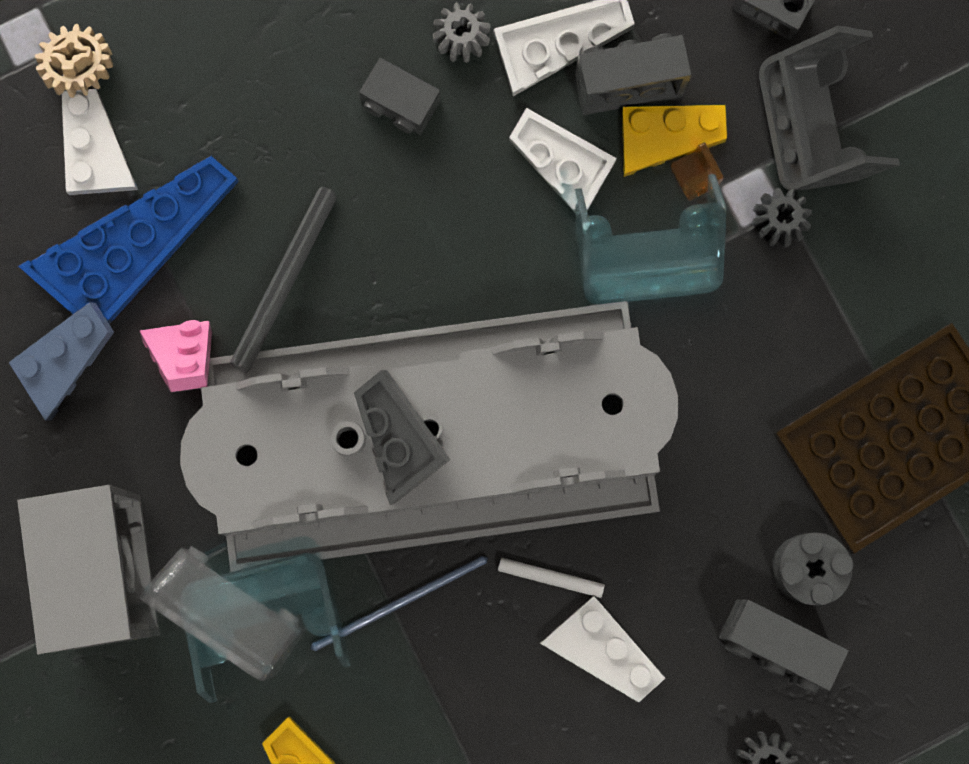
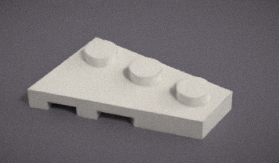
[62,89,138,195]
[509,108,617,220]
[540,596,666,702]

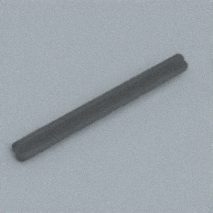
[231,187,336,372]

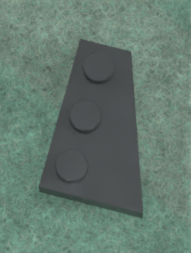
[354,370,450,505]

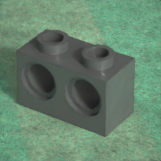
[733,0,815,41]

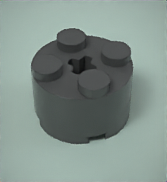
[772,533,853,605]

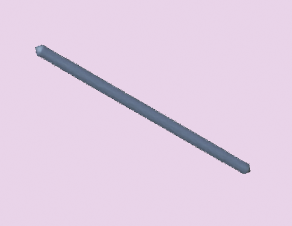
[310,556,488,651]

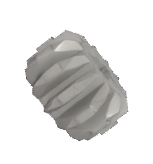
[433,2,490,63]

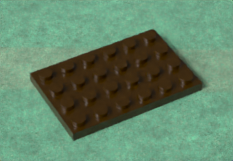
[774,323,969,554]

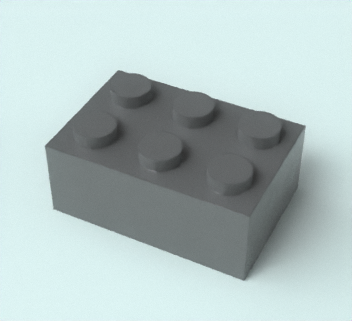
[574,33,692,116]
[718,600,849,693]

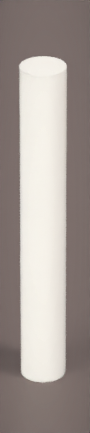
[498,557,605,598]

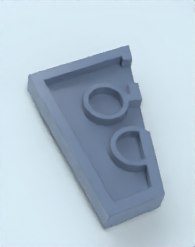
[9,302,114,421]

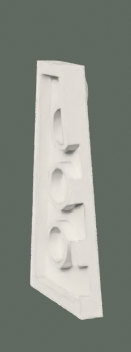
[493,0,635,96]

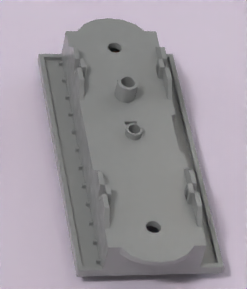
[180,301,678,572]

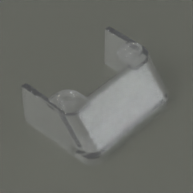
[140,546,307,681]

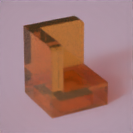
[671,142,724,201]

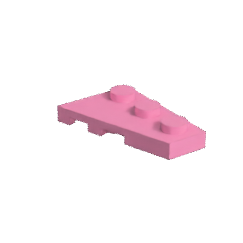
[140,320,212,392]

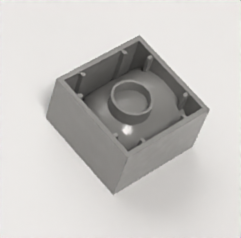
[17,485,160,654]

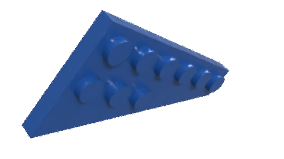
[18,156,239,325]

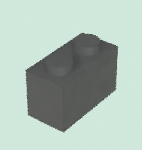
[359,58,441,135]

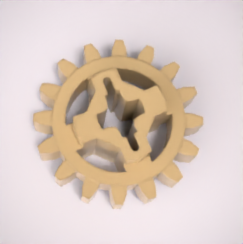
[35,24,113,98]

